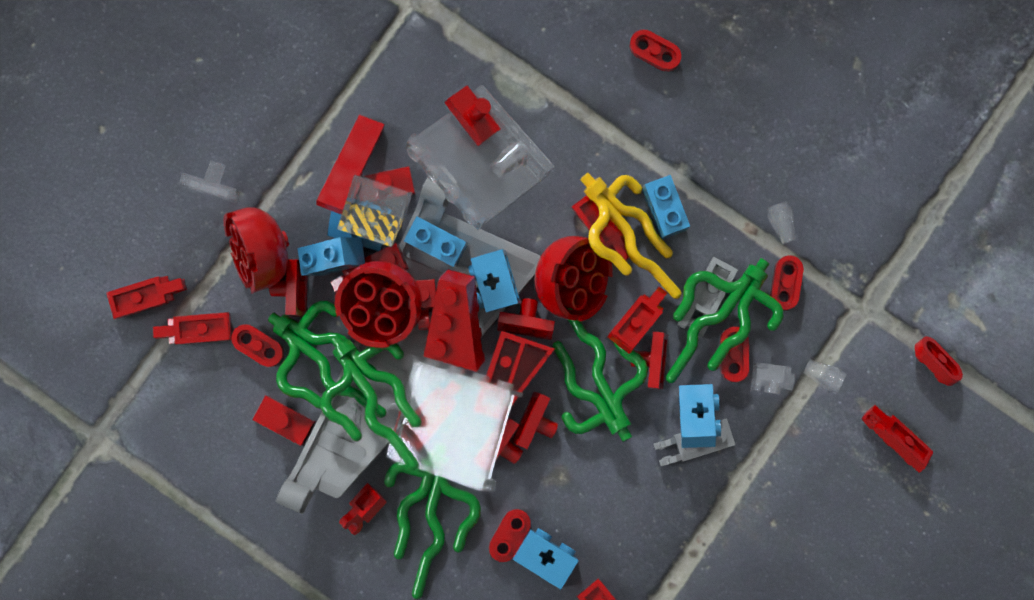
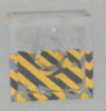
[337,175,413,247]

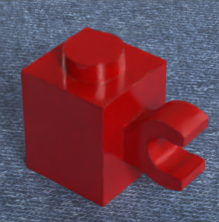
[408,279,436,331]

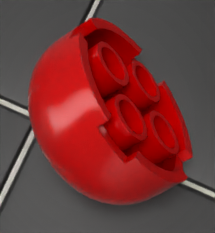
[224,207,289,293]
[535,236,613,321]
[335,261,422,348]

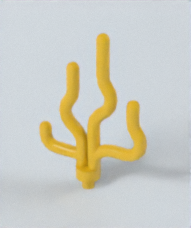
[580,173,682,299]

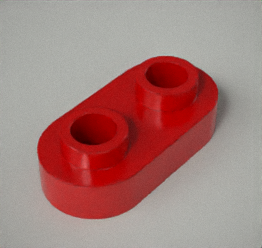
[629,30,682,72]
[770,255,804,311]
[231,324,284,367]
[720,327,749,382]
[915,336,963,386]
[489,509,531,562]

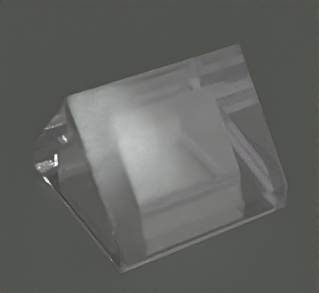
[335,398,362,430]

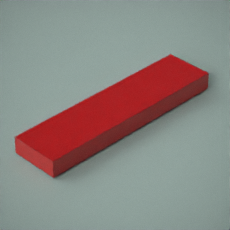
[316,115,385,215]

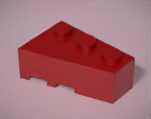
[423,269,485,372]
[474,331,555,420]

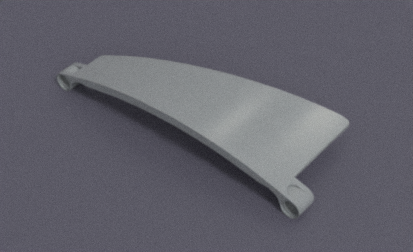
[276,174,541,514]

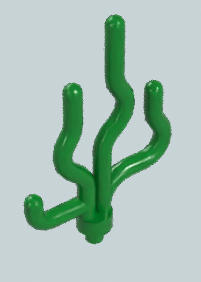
[666,258,784,383]
[268,301,387,418]
[552,307,648,442]
[320,335,422,471]
[384,443,481,599]

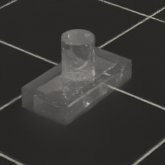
[179,160,240,203]

